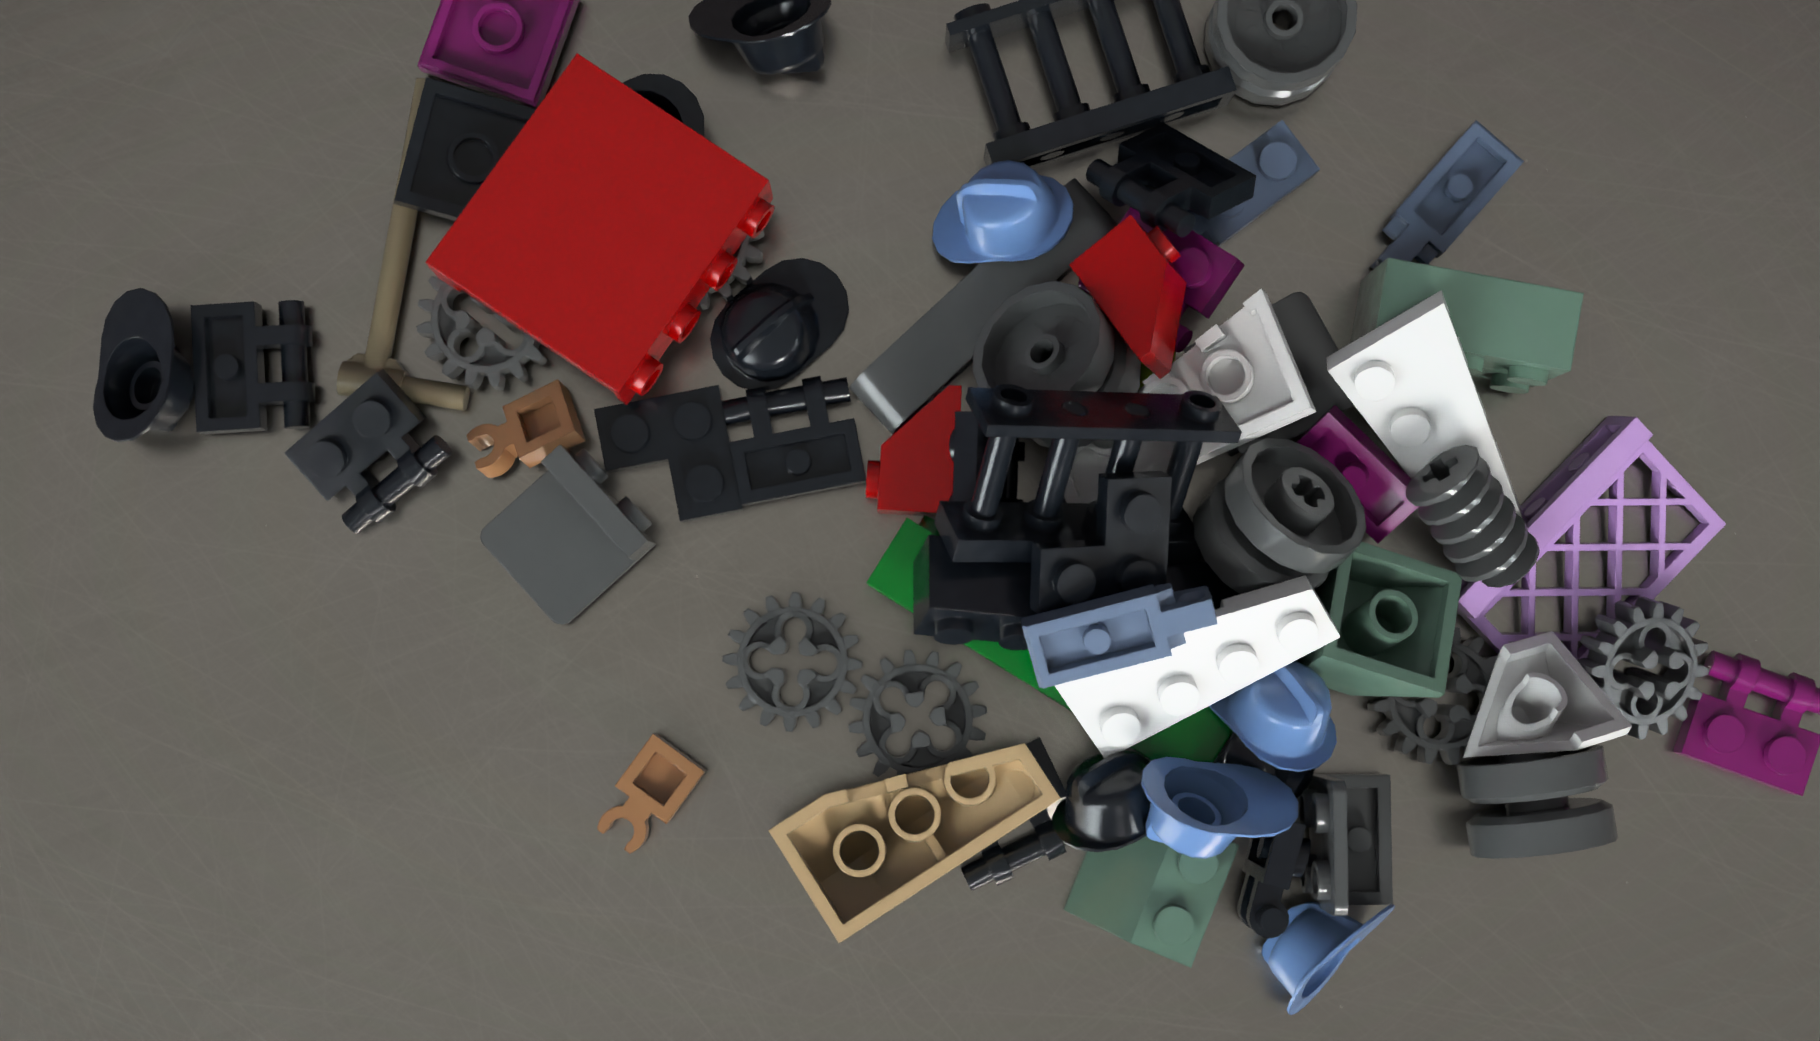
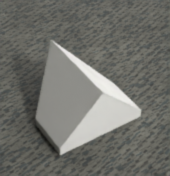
[1463,631,1632,758]

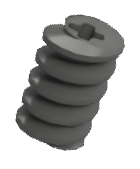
[1406,445,1540,588]

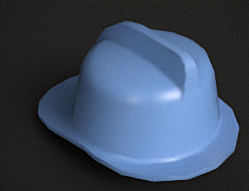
[932,160,1074,264]
[1209,661,1337,772]
[1141,757,1299,859]
[1262,902,1395,1015]

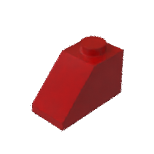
[1069,215,1187,379]
[866,385,962,517]

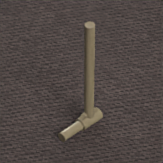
[337,78,470,411]

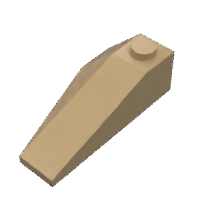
[768,743,1061,943]

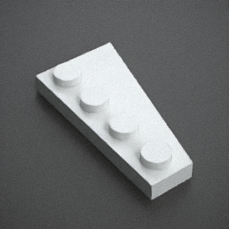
[1064,289,1316,503]
[1326,290,1522,518]
[1055,575,1340,758]

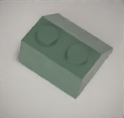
[1296,541,1462,698]
[1063,836,1239,968]

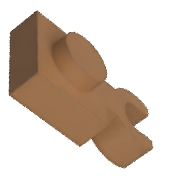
[466,379,586,478]
[597,733,707,854]

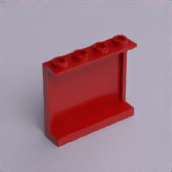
[425,53,775,405]

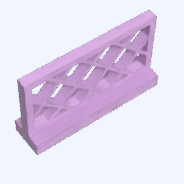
[1457,416,1726,660]

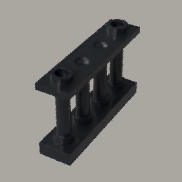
[945,0,1237,168]
[934,384,1242,563]

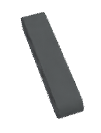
[849,178,1118,435]

